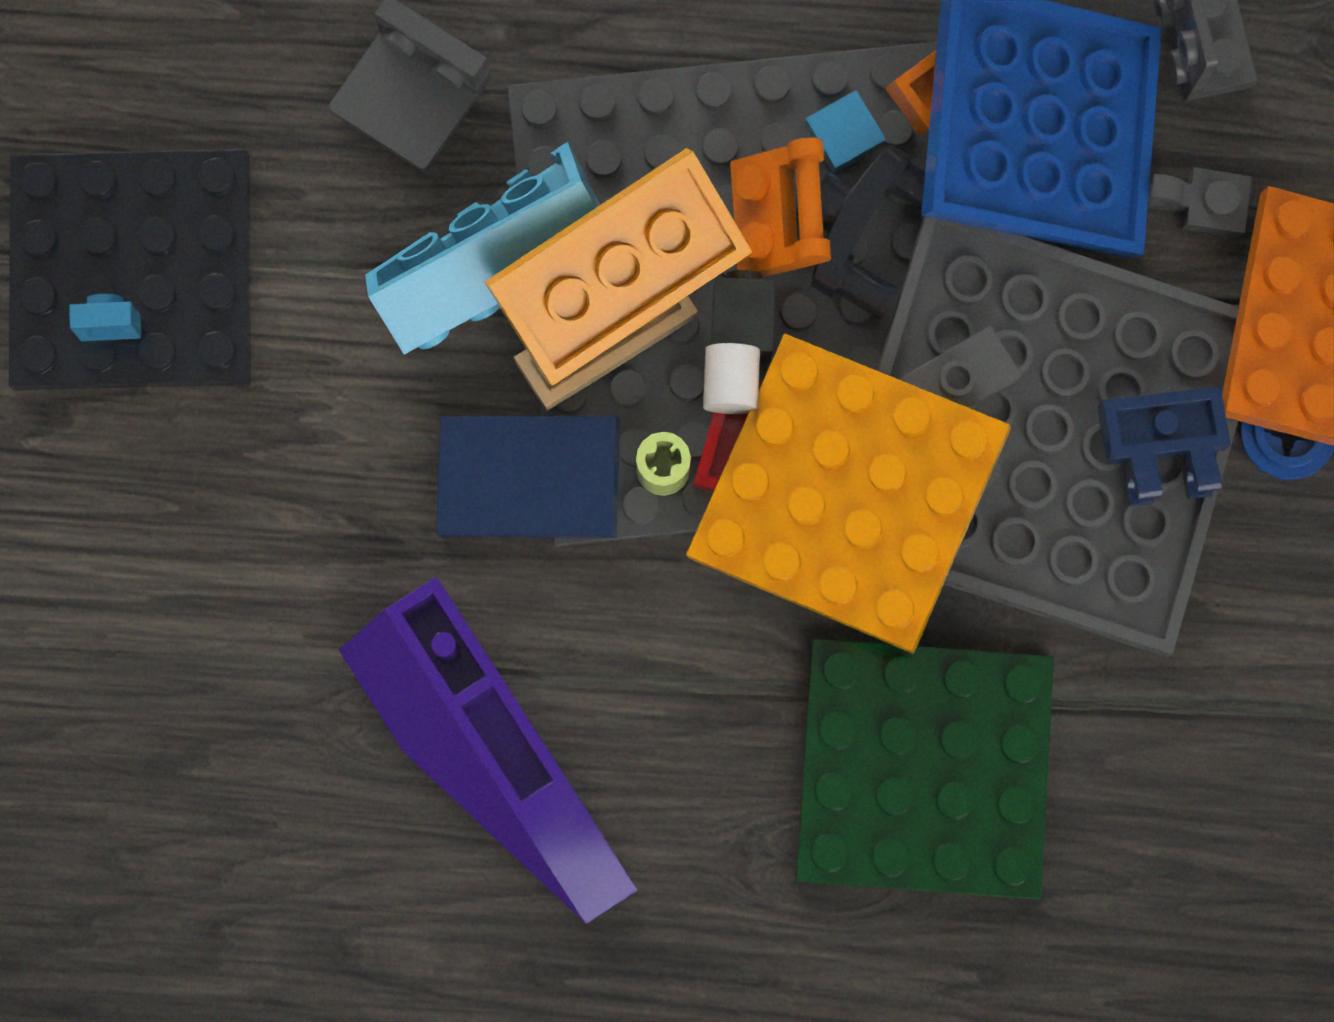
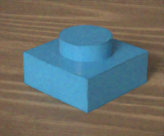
[69,294,141,341]

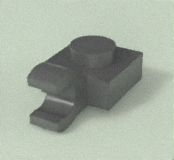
[1148,167,1252,239]

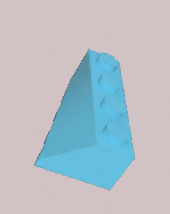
[365,142,600,354]

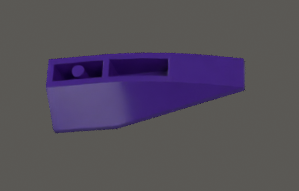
[339,576,638,924]

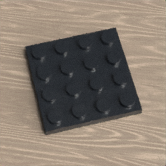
[9,149,251,391]

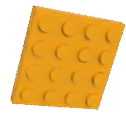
[686,333,1011,653]

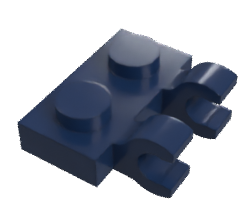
[1097,387,1231,507]

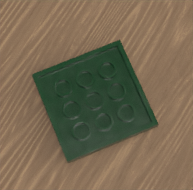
[795,639,1054,900]

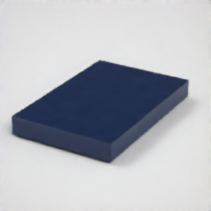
[436,416,620,538]

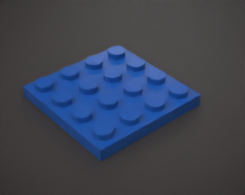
[921,0,1162,259]

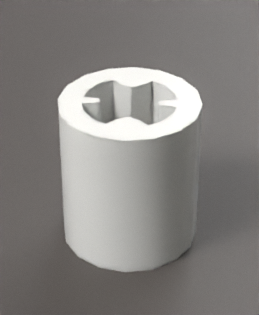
[703,343,760,414]

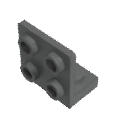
[329,0,490,172]
[1153,0,1258,102]

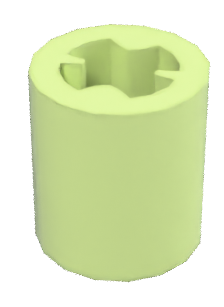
[636,432,691,496]

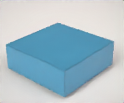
[804,90,886,174]

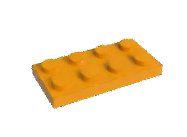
[484,148,753,386]

